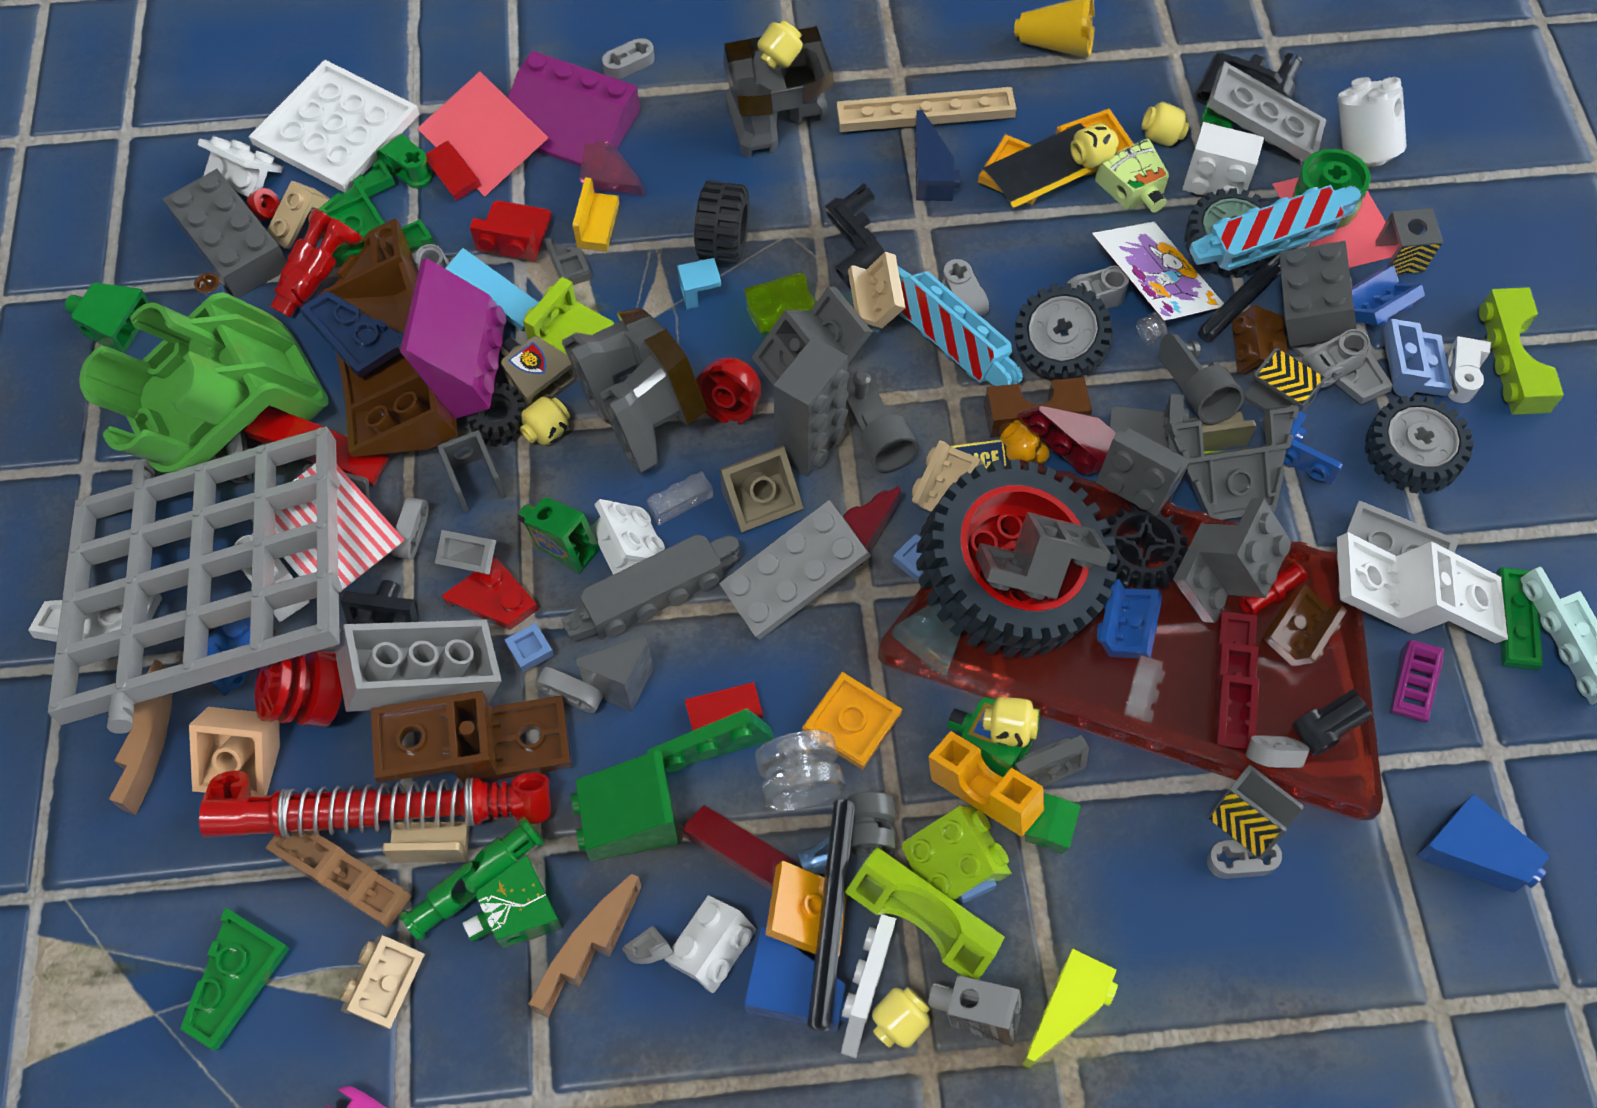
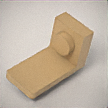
[267,180,330,249]

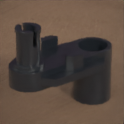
[1194,53,1303,106]
[823,183,885,290]

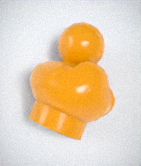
[1000,420,1050,465]

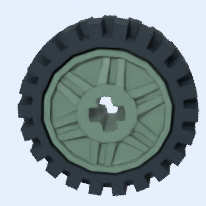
[1184,188,1273,278]

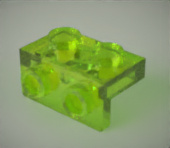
[744,272,816,333]

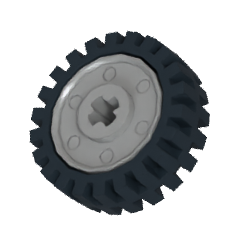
[1015,283,1112,382]
[1365,395,1474,494]

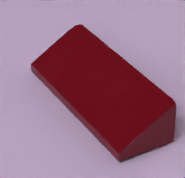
[682,805,797,892]

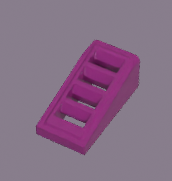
[1390,640,1444,723]

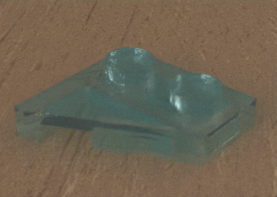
[892,603,961,676]

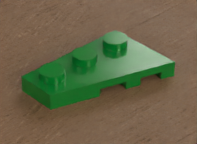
[647,708,775,772]
[180,907,290,1052]

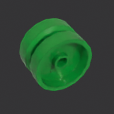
[1292,149,1371,229]

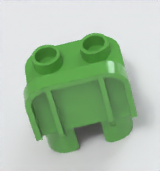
[79,292,329,474]

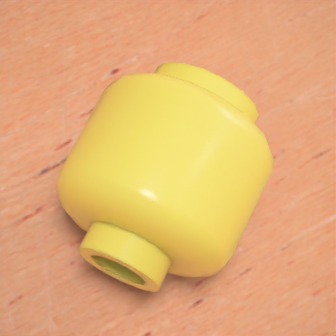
[757,20,803,69]
[1142,102,1189,147]
[872,986,930,1048]

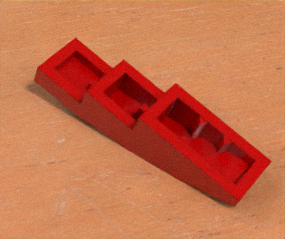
[245,407,389,486]

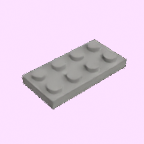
[1207,62,1326,161]
[719,500,871,640]

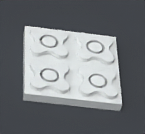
[249,60,420,193]

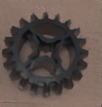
[1103,504,1189,591]

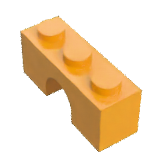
[928,731,1044,837]

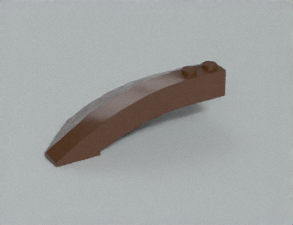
[319,218,458,457]

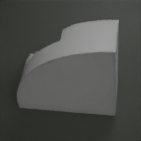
[622,926,673,964]

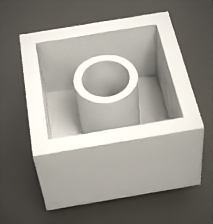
[1182,122,1264,196]

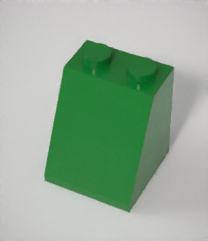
[571,750,679,862]

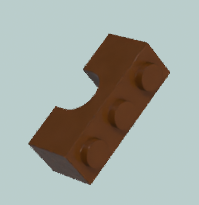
[984,377,1092,438]

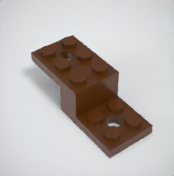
[371,690,572,785]

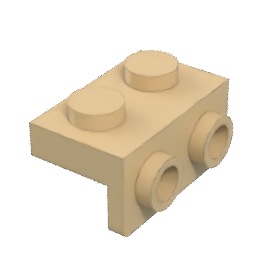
[848,252,905,328]
[912,440,983,513]

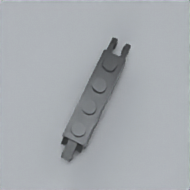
[561,534,740,642]

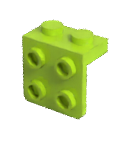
[523,277,614,355]
[902,806,1012,901]

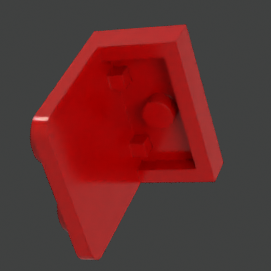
[469,200,552,262]

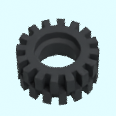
[466,382,526,446]

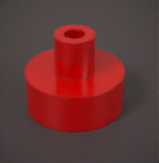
[247,188,280,221]

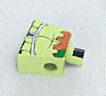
[1095,139,1169,212]

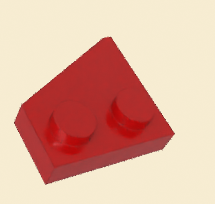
[441,557,539,630]

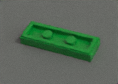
[1496,567,1543,671]

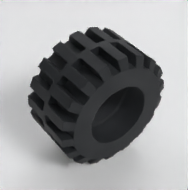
[694,180,750,264]

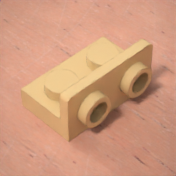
[339,935,425,1029]

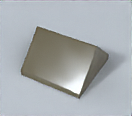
[720,445,804,533]

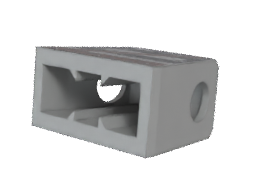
[928,976,1023,1047]

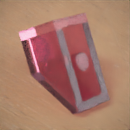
[579,141,645,195]

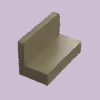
[1188,411,1257,451]

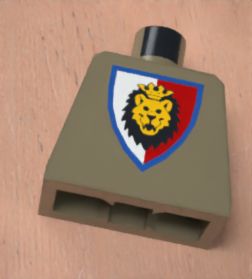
[500,336,578,408]

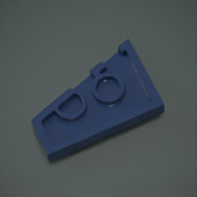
[300,291,404,379]

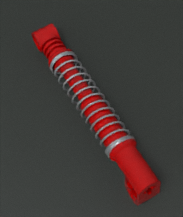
[199,771,551,838]

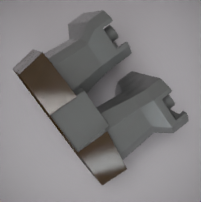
[723,26,834,158]
[562,308,708,475]

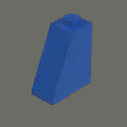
[1417,793,1551,893]
[744,927,848,1032]

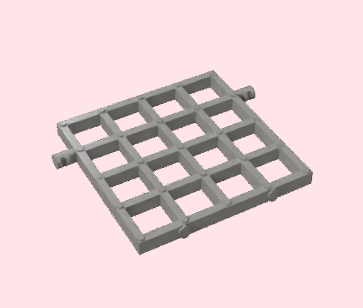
[48,427,342,734]

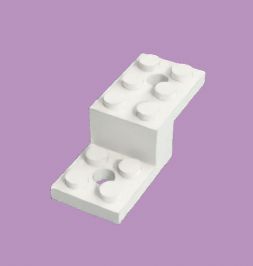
[1337,532,1508,644]

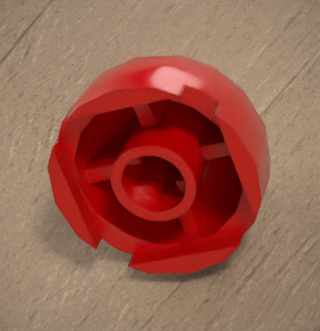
[696,357,761,424]

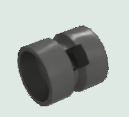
[847,792,895,857]

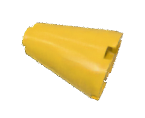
[1014,0,1095,57]

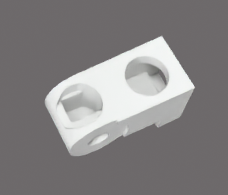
[1447,336,1491,403]

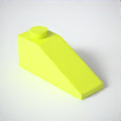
[1022,949,1118,1068]

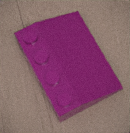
[508,51,640,174]
[400,258,506,419]

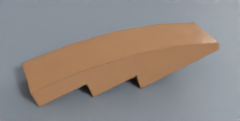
[109,660,173,815]
[265,831,412,928]
[529,874,642,1018]

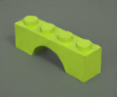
[1479,287,1564,415]
[845,847,1005,980]

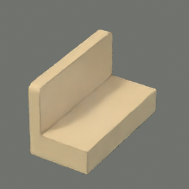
[382,822,470,863]

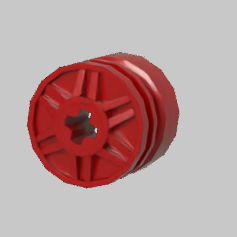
[254,650,343,727]

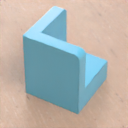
[677,258,721,309]

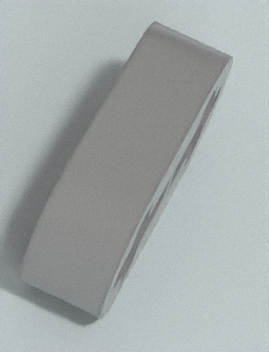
[602,38,655,79]
[391,497,429,560]
[535,667,604,713]
[1245,736,1310,768]
[1207,840,1282,879]

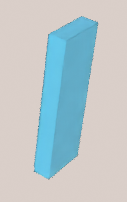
[445,248,539,331]

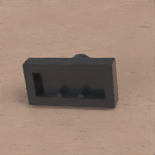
[341,580,419,624]

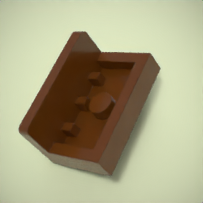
[1232,305,1288,374]
[1262,584,1347,666]

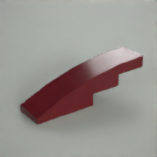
[1215,611,1260,751]

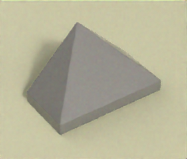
[435,530,496,574]

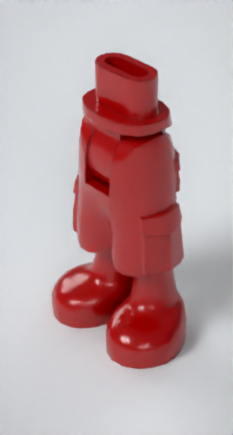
[270,209,362,318]

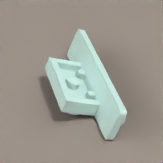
[1521,567,1597,705]

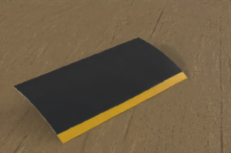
[982,123,1098,208]

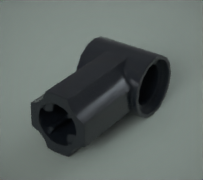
[1292,689,1374,757]

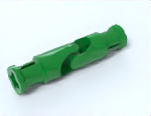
[400,817,544,941]

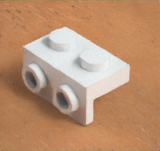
[664,895,756,993]

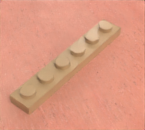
[836,87,1016,132]

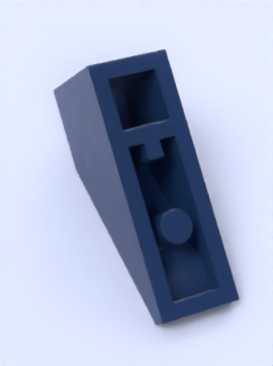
[915,110,960,201]

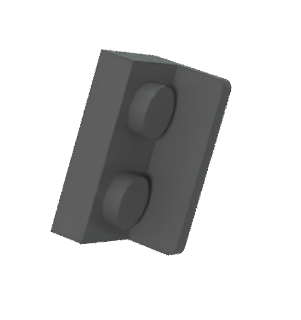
[1015,735,1089,787]

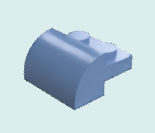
[1383,319,1453,398]

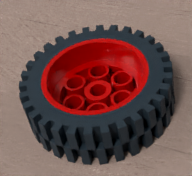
[916,459,1117,658]

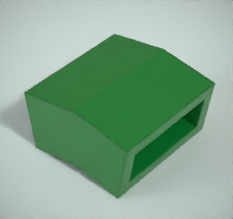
[1024,793,1081,854]

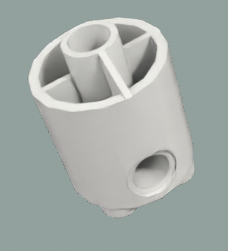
[1338,77,1407,167]

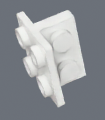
[197,136,283,197]
[590,499,665,575]

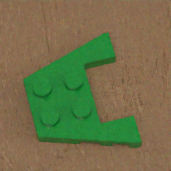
[317,159,435,265]

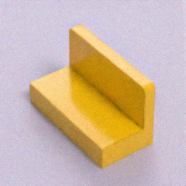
[573,177,620,252]

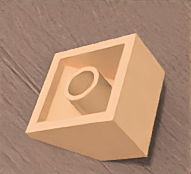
[189,707,280,797]

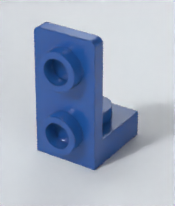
[1283,411,1343,484]

